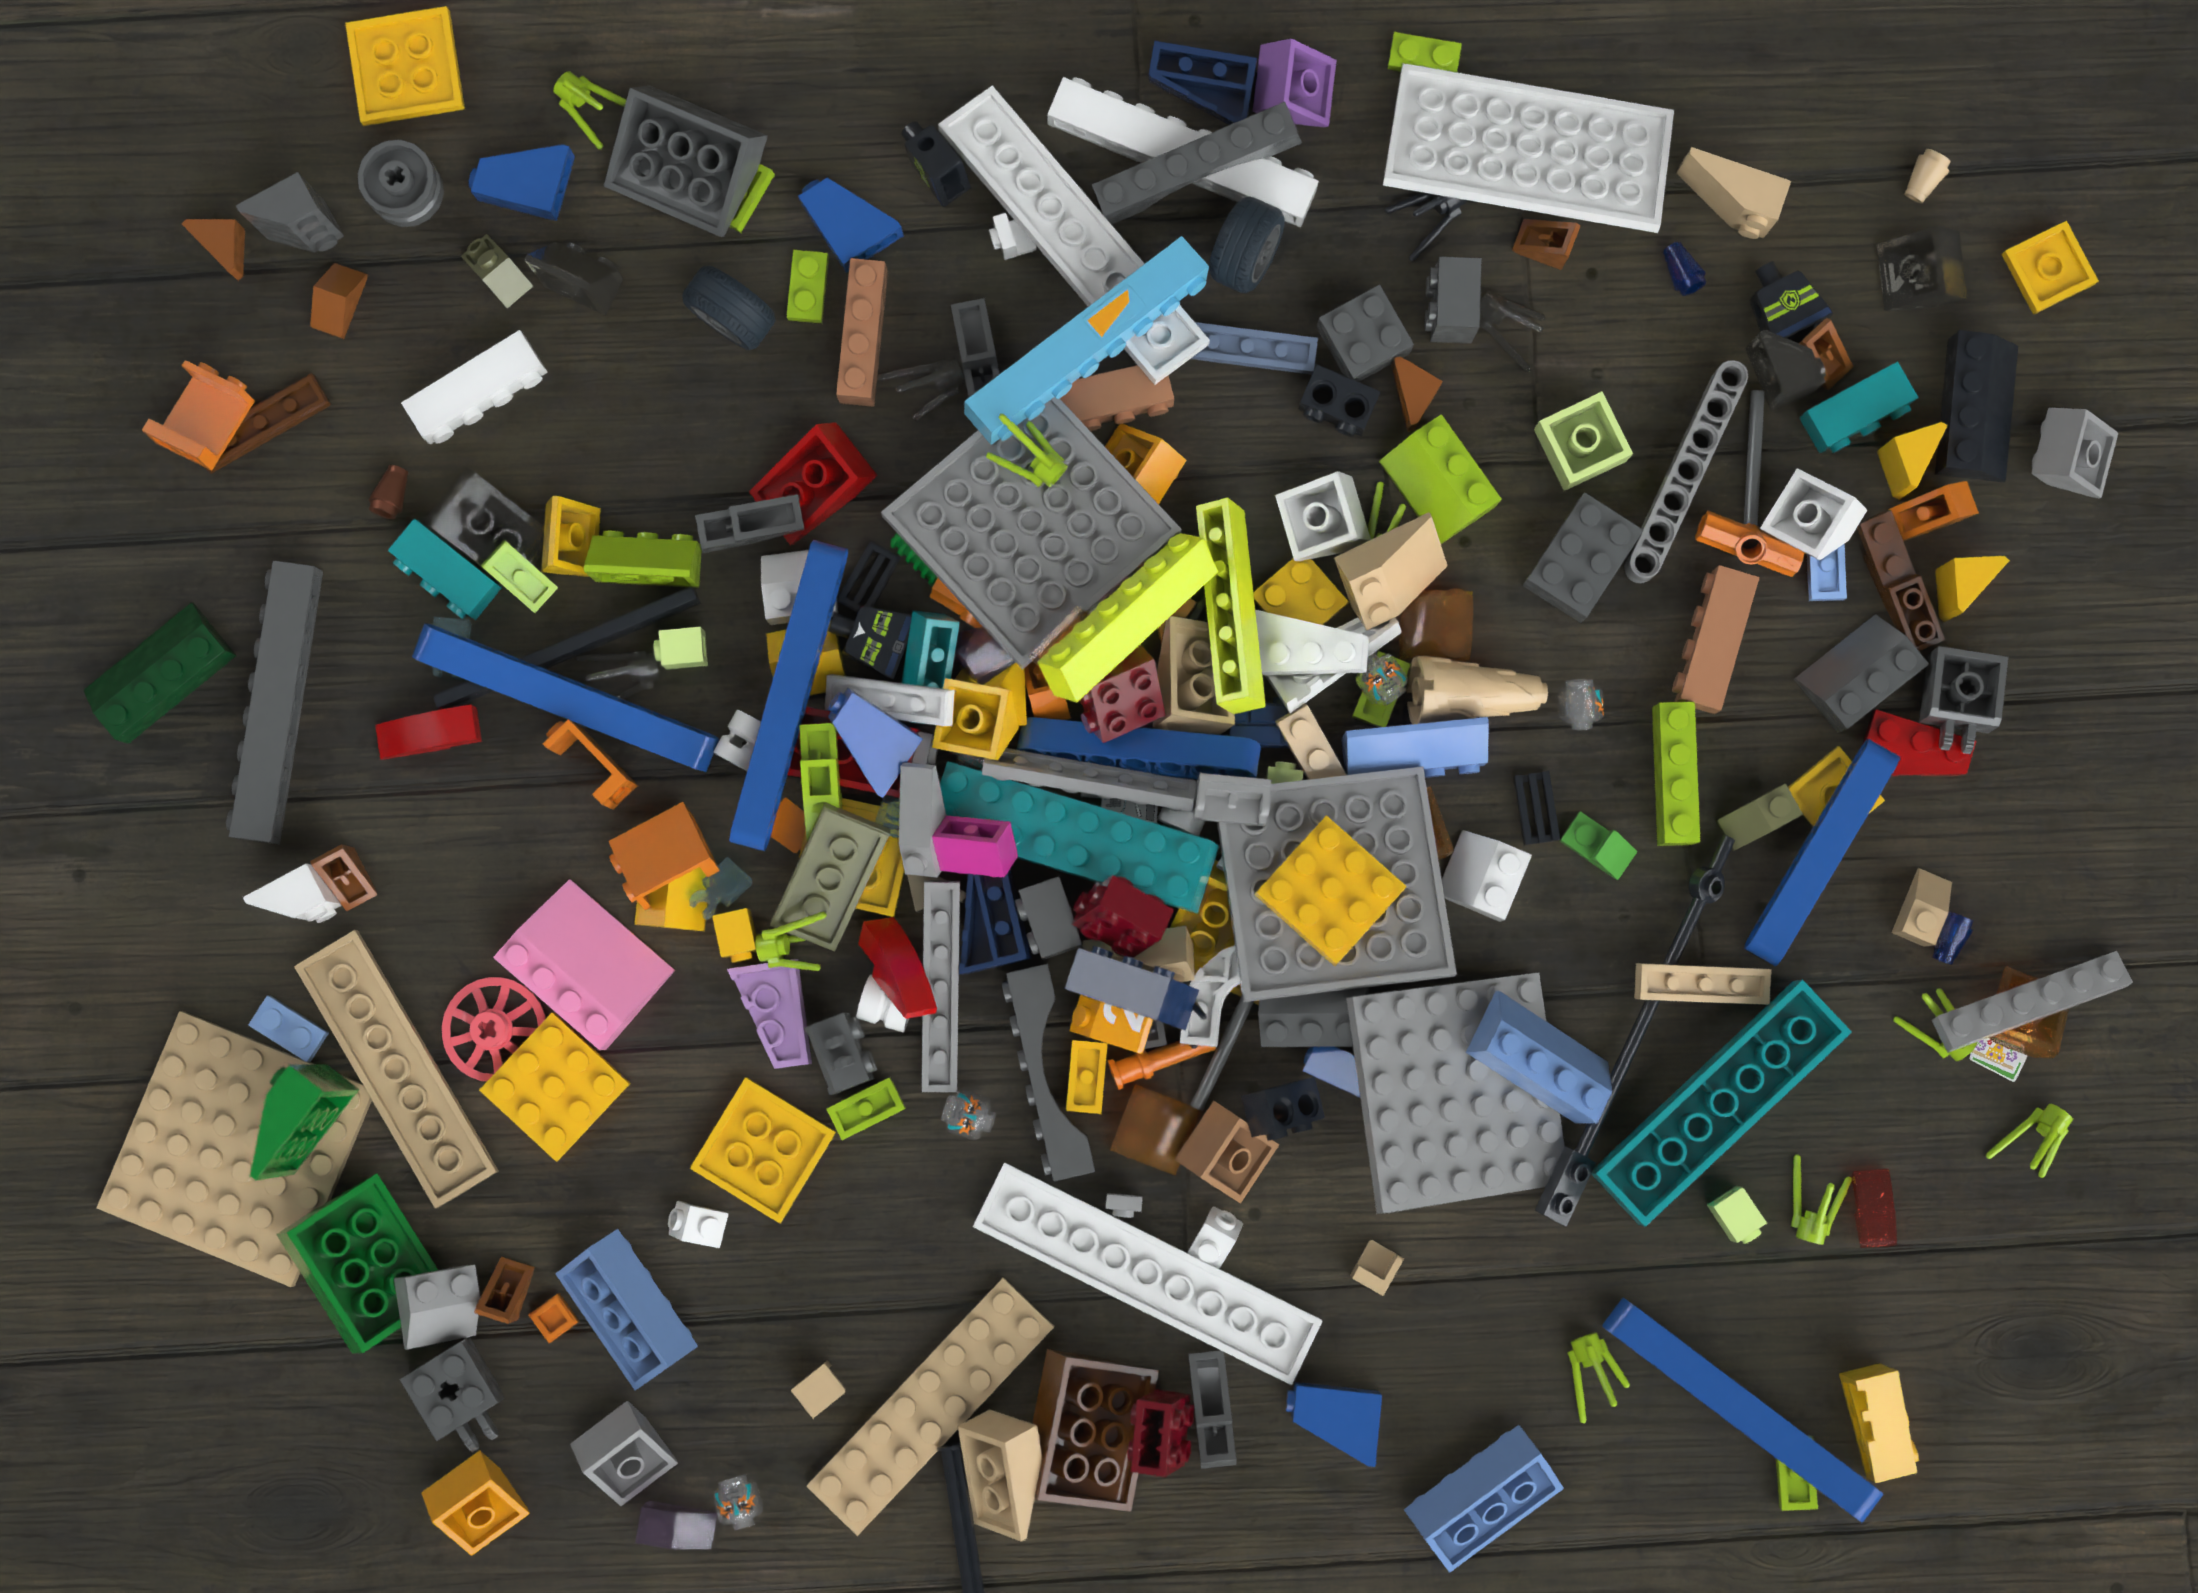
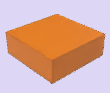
[529,1293,580,1344]

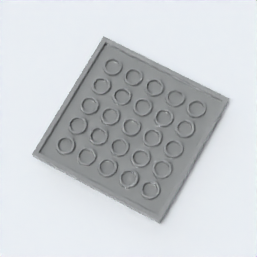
[881,397,1181,670]
[1217,767,1457,1002]
[1346,973,1565,1214]

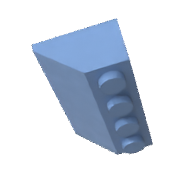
[1341,717,1489,778]
[1466,991,1612,1124]
[556,1229,698,1390]
[1404,1425,1564,1573]

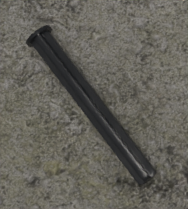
[937,1442,984,1593]

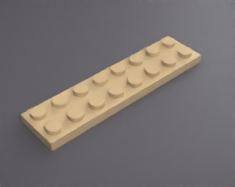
[294,930,499,1209]
[806,1277,1054,1536]

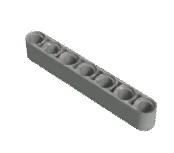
[1624,360,1748,583]

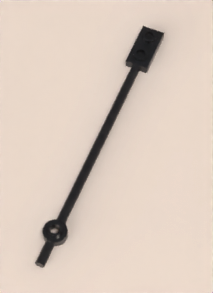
[1534,835,1735,1227]

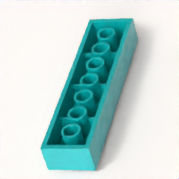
[940,761,1219,914]
[1591,980,1852,1227]

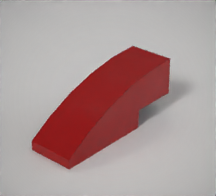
[375,704,482,760]
[858,917,937,1019]

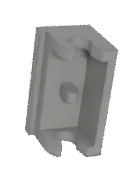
[1194,773,1271,826]

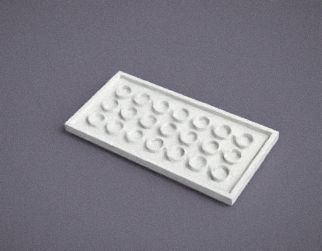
[1383,63,1674,233]

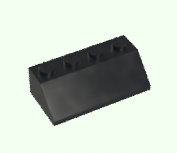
[1935,330,2018,483]

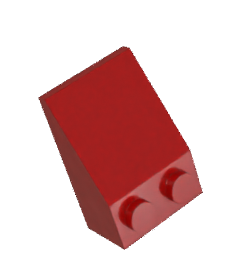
[749,422,877,545]

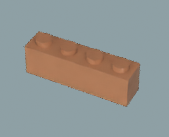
[836,258,888,407]
[1060,365,1174,431]
[1672,565,1760,714]

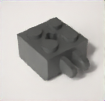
[1919,646,2008,754]
[804,1013,877,1095]
[400,1338,505,1452]

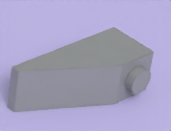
[899,762,946,878]

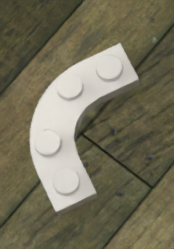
[1180,945,1241,1047]

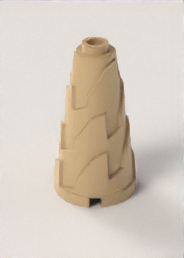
[1407,656,1548,724]

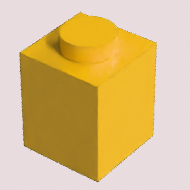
[712,908,756,963]

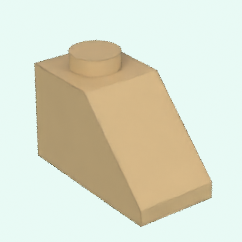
[1892,868,1952,947]

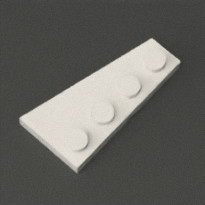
[1255,610,1369,675]
[1265,618,1402,714]

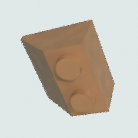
[1175,1101,1279,1204]

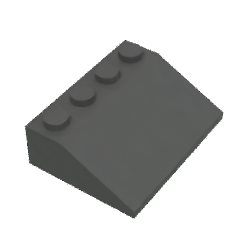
[604,85,768,237]

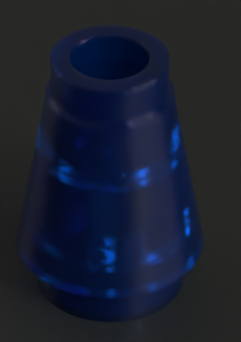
[1662,242,1707,296]
[1932,911,1974,965]

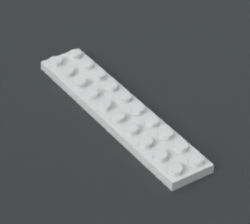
[938,86,1210,385]
[973,1162,1323,1385]

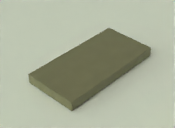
[770,802,891,952]

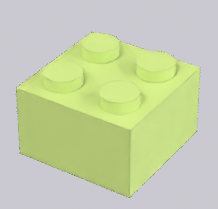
[1534,392,1633,491]

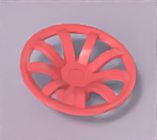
[442,977,546,1082]

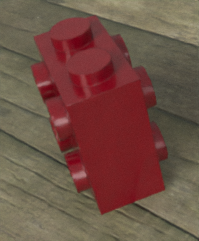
[1079,645,1166,743]
[1072,875,1174,958]
[1127,1389,1194,1477]

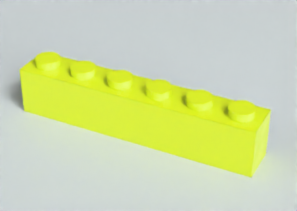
[1196,497,1266,714]
[1037,533,1218,702]

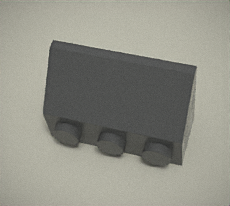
[235,172,344,253]
[1794,614,1929,733]
[1258,987,1370,1047]

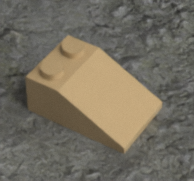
[1676,147,1791,239]
[1334,512,1447,631]
[1153,616,1235,735]
[958,1409,1042,1541]

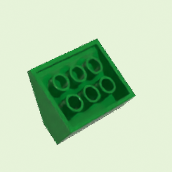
[249,1064,360,1181]
[276,1173,438,1354]

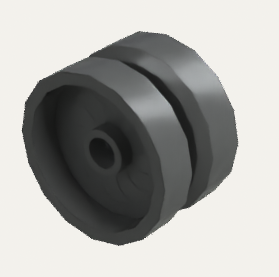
[358,140,444,227]

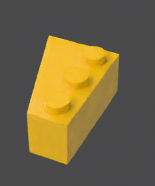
[1839,1363,1919,1483]

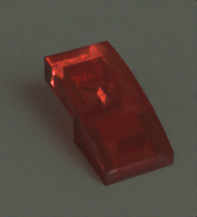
[1851,1169,1897,1248]

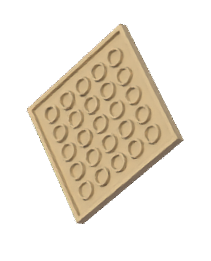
[97,1011,372,1287]

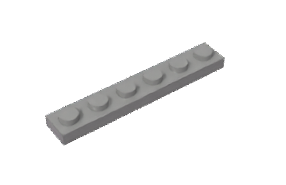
[982,748,1197,812]
[922,880,960,1092]
[1932,951,2133,1053]

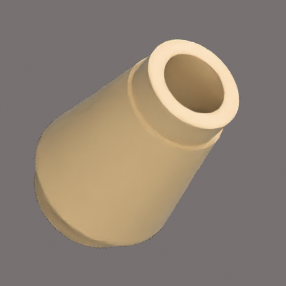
[1904,149,1951,204]

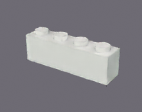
[401,330,547,444]

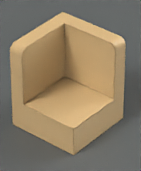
[1350,1240,1404,1296]
[791,1360,846,1418]

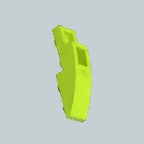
[800,723,842,840]

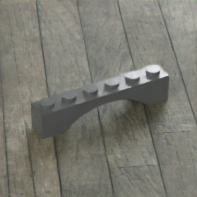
[1092,102,1302,225]
[1001,964,1095,1181]

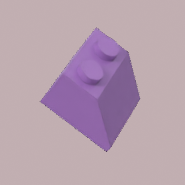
[1253,39,1336,127]

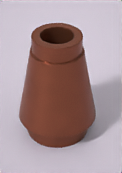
[368,465,409,519]

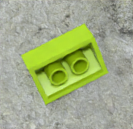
[1379,414,1502,544]
[584,531,702,588]

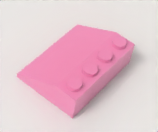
[493,879,675,1050]

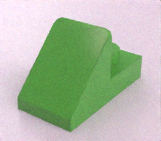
[1559,811,1638,880]

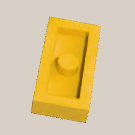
[1066,1040,1108,1114]

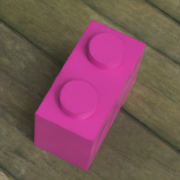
[932,815,1018,877]

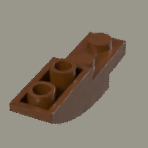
[1857,510,1945,651]

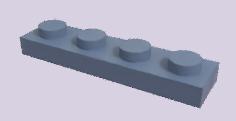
[1191,322,1318,375]

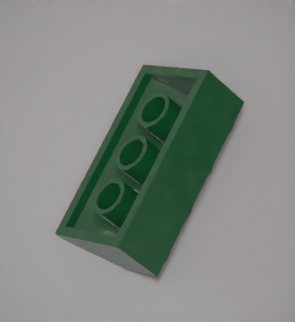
[83,602,237,744]

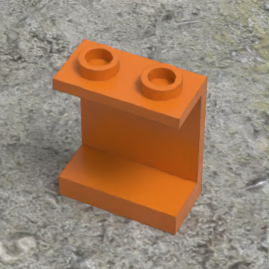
[142,360,255,471]
[543,719,638,810]
[608,802,720,910]

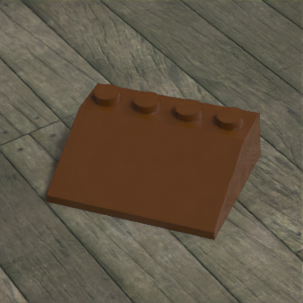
[1032,1349,1159,1512]

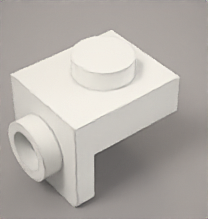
[989,213,1036,260]
[668,1201,728,1248]
[1188,1207,1243,1269]

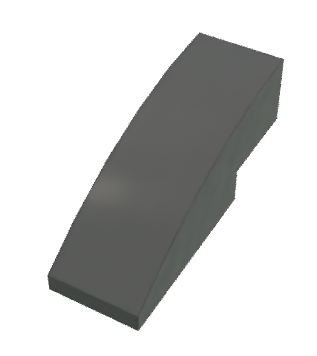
[951,298,1000,397]
[695,494,804,553]
[1189,1350,1236,1469]

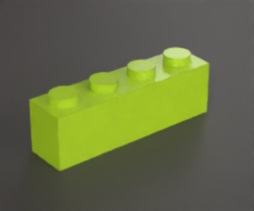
[1652,702,1700,846]

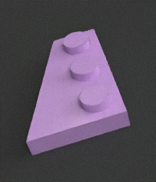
[727,959,812,1069]

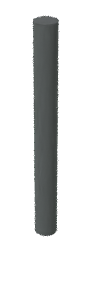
[1744,390,1765,526]
[1190,995,1254,1111]

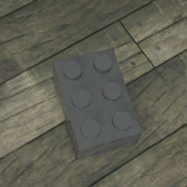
[1522,492,1644,623]

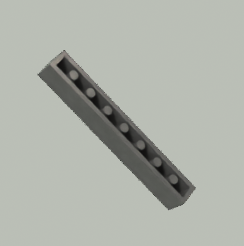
[226,561,323,845]

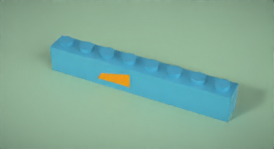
[964,236,1209,445]

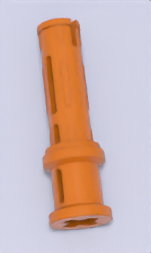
[1108,1040,1216,1090]

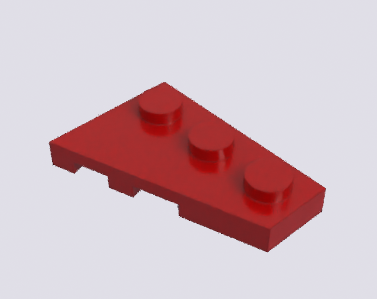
[1862,709,1976,776]

